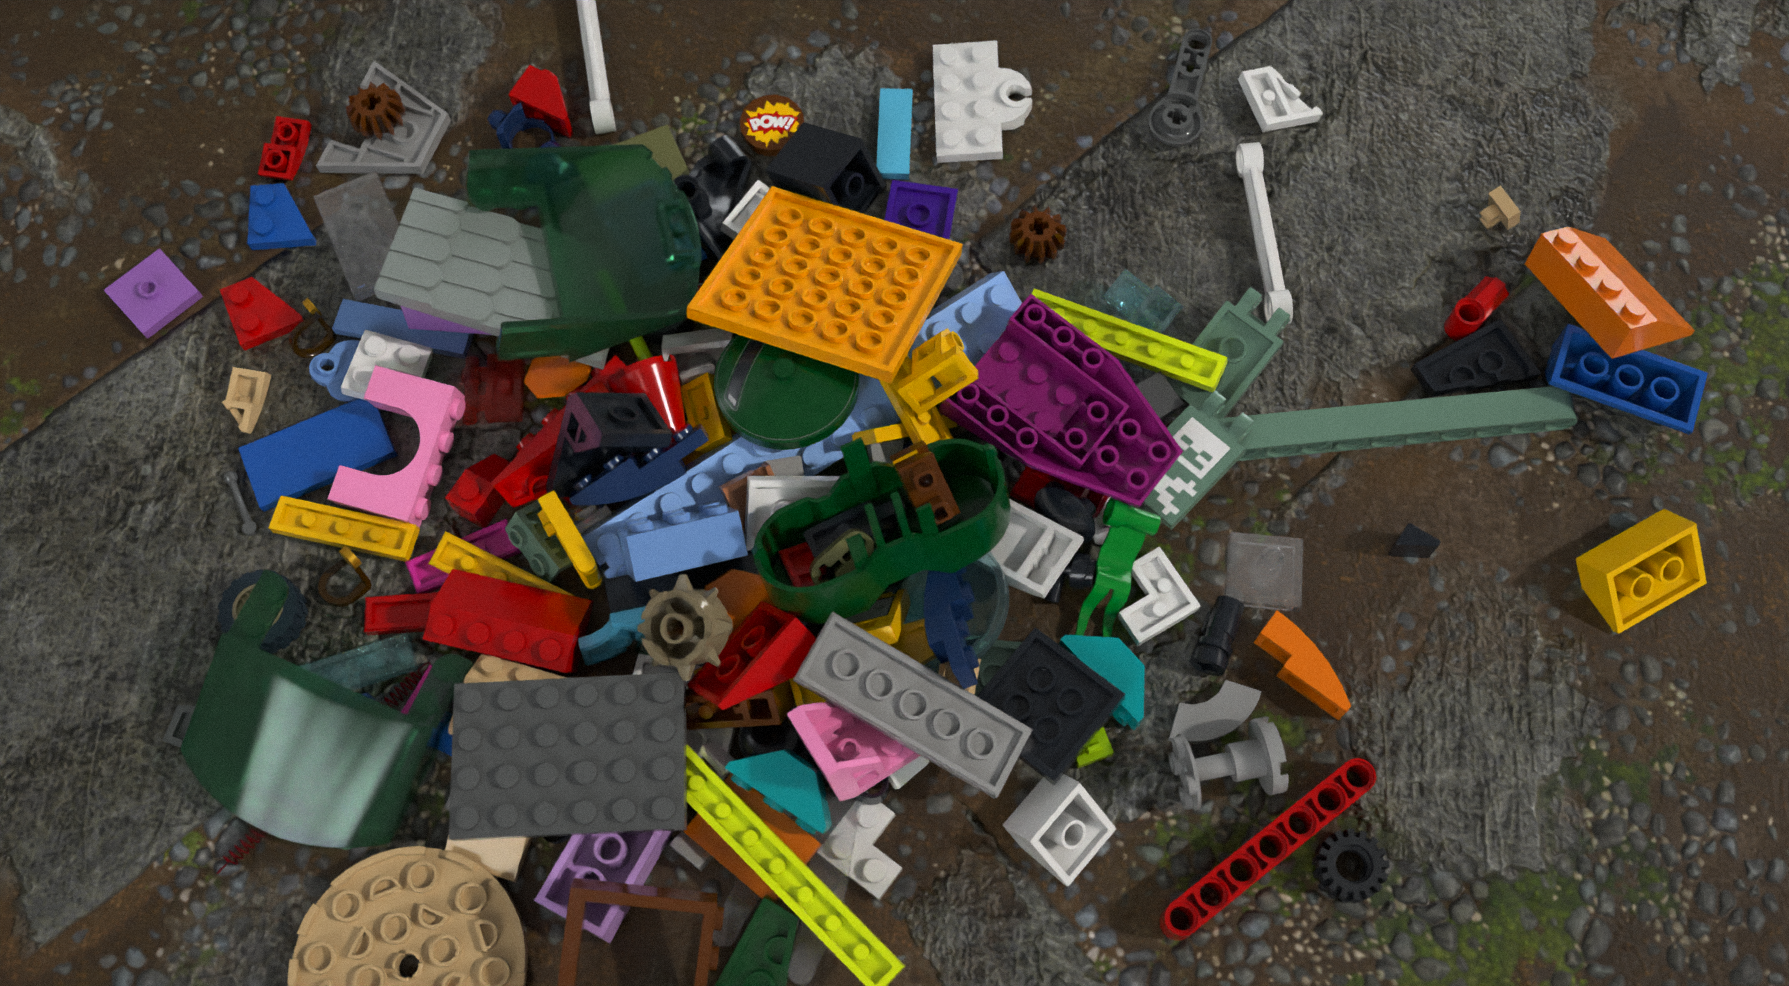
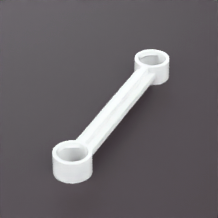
[576,0,616,134]
[1236,142,1293,324]

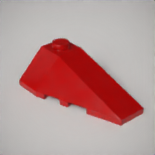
[491,380,642,508]

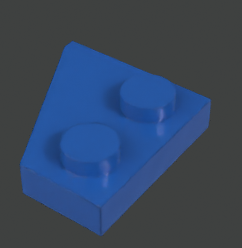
[247,183,316,250]

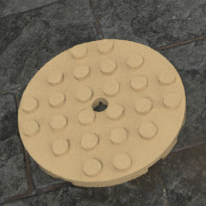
[288,846,528,986]

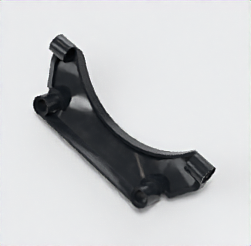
[670,135,752,263]

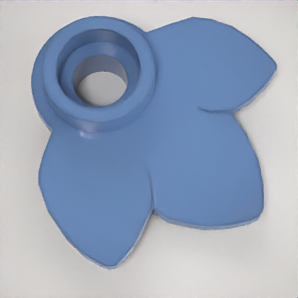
[309,340,360,402]

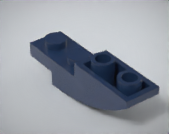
[569,423,709,505]
[924,566,979,689]

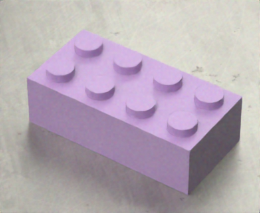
[534,804,688,944]

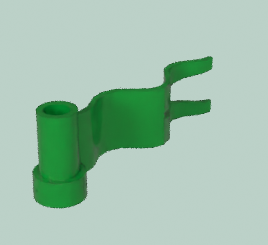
[1075,498,1161,637]

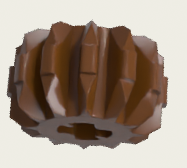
[345,82,406,140]
[1009,205,1067,265]

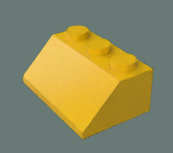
[1576,509,1707,634]

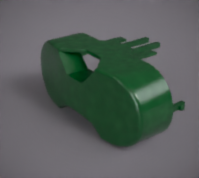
[751,437,1011,624]

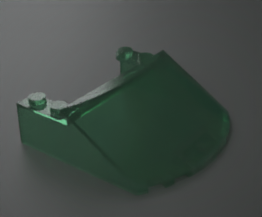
[465,144,701,363]
[180,569,473,849]

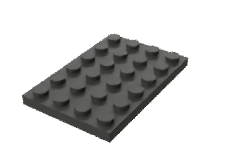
[449,673,687,841]

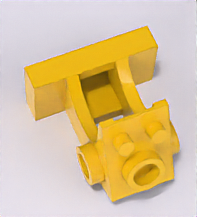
[897,328,978,416]

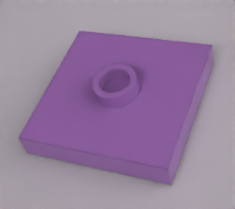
[104,248,203,339]

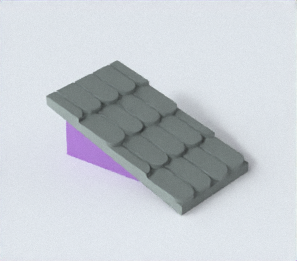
[374,188,631,370]

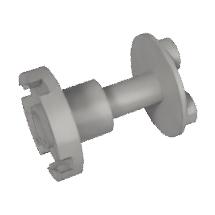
[1169,716,1289,811]

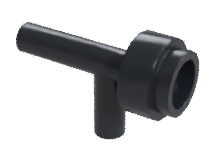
[1045,552,1097,604]

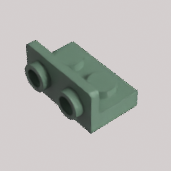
[505,500,573,583]

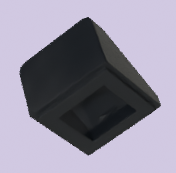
[1387,523,1441,558]

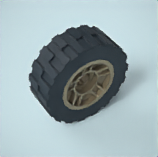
[217,569,308,655]

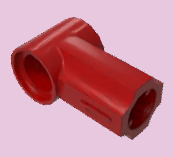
[1444,276,1509,341]

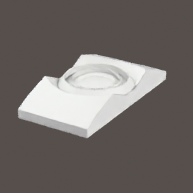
[973,499,1084,598]

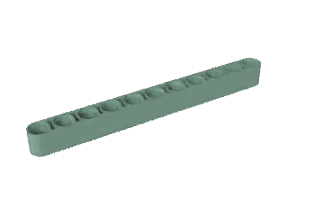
[1216,386,1578,461]

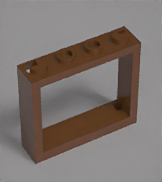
[557,878,724,986]

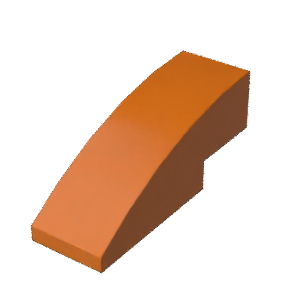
[1254,610,1351,721]

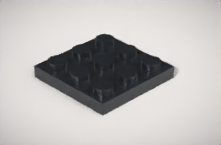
[977,627,1125,785]

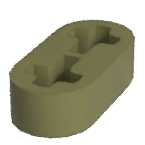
[809,528,874,585]

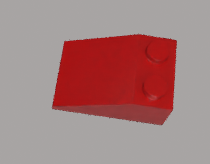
[686,601,817,710]

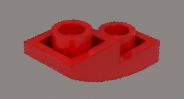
[258,116,312,181]

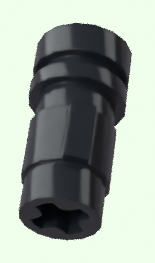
[1189,595,1245,676]

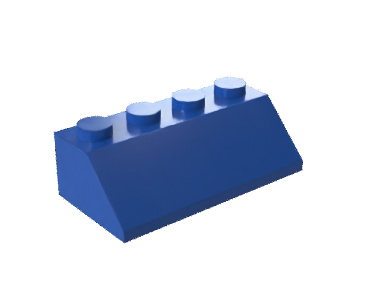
[1544,324,1708,435]

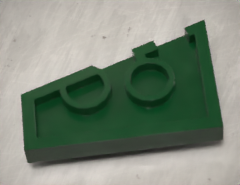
[715,895,800,986]

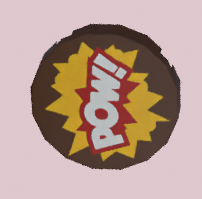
[740,94,804,156]

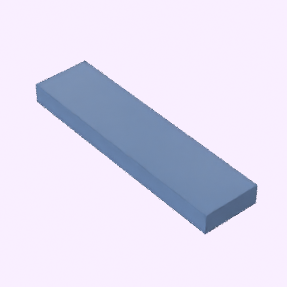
[332,299,474,359]

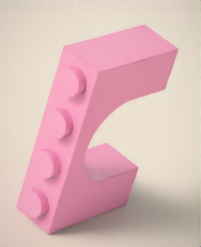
[327,365,466,528]

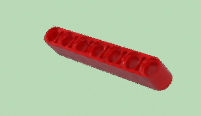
[1159,758,1376,941]

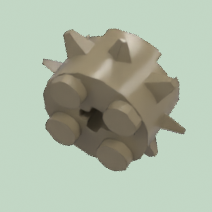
[637,574,733,681]

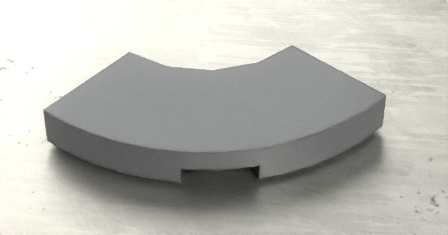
[1168,680,1262,744]

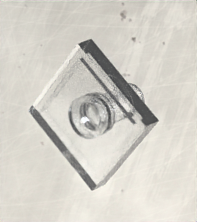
[1226,532,1303,612]

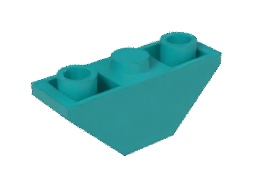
[1059,635,1145,731]
[725,749,832,835]

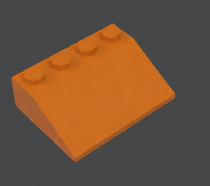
[1525,227,1695,359]

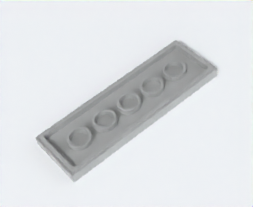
[793,612,1033,798]

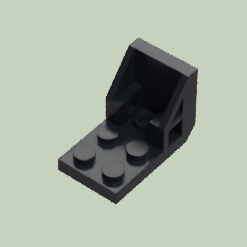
[545,392,673,497]

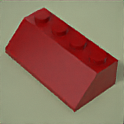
[422,569,594,673]

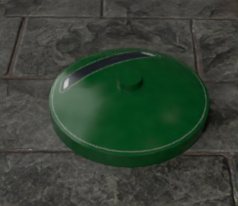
[714,334,860,450]

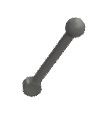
[223,470,259,536]

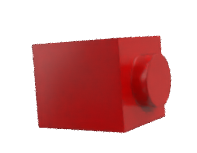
[508,65,574,138]
[445,454,511,528]

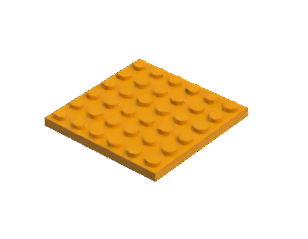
[687,186,963,383]

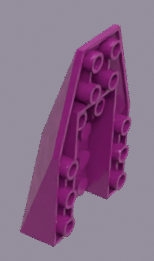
[939,294,1183,508]

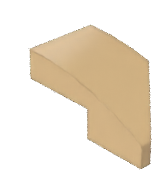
[222,367,271,434]

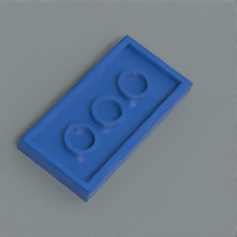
[238,398,398,512]

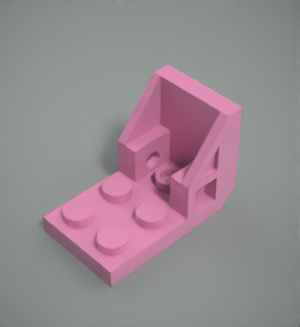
[787,702,920,801]

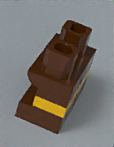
[889,440,961,525]

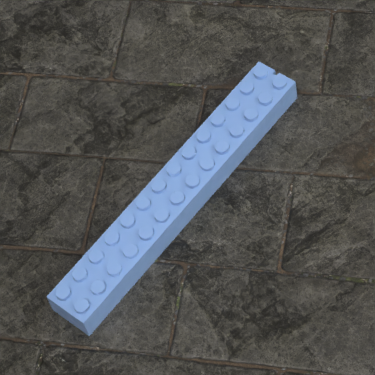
[579,271,1022,579]

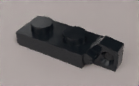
[803,497,910,568]

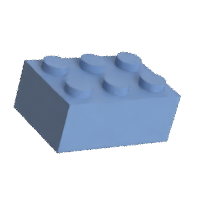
[617,501,748,582]

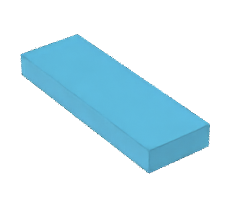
[876,88,913,180]

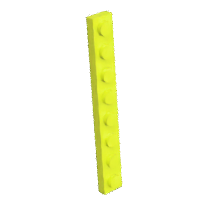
[686,743,906,986]

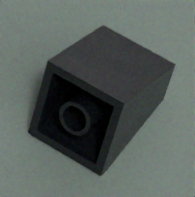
[765,122,886,214]

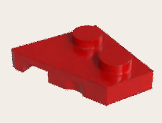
[220,277,304,351]

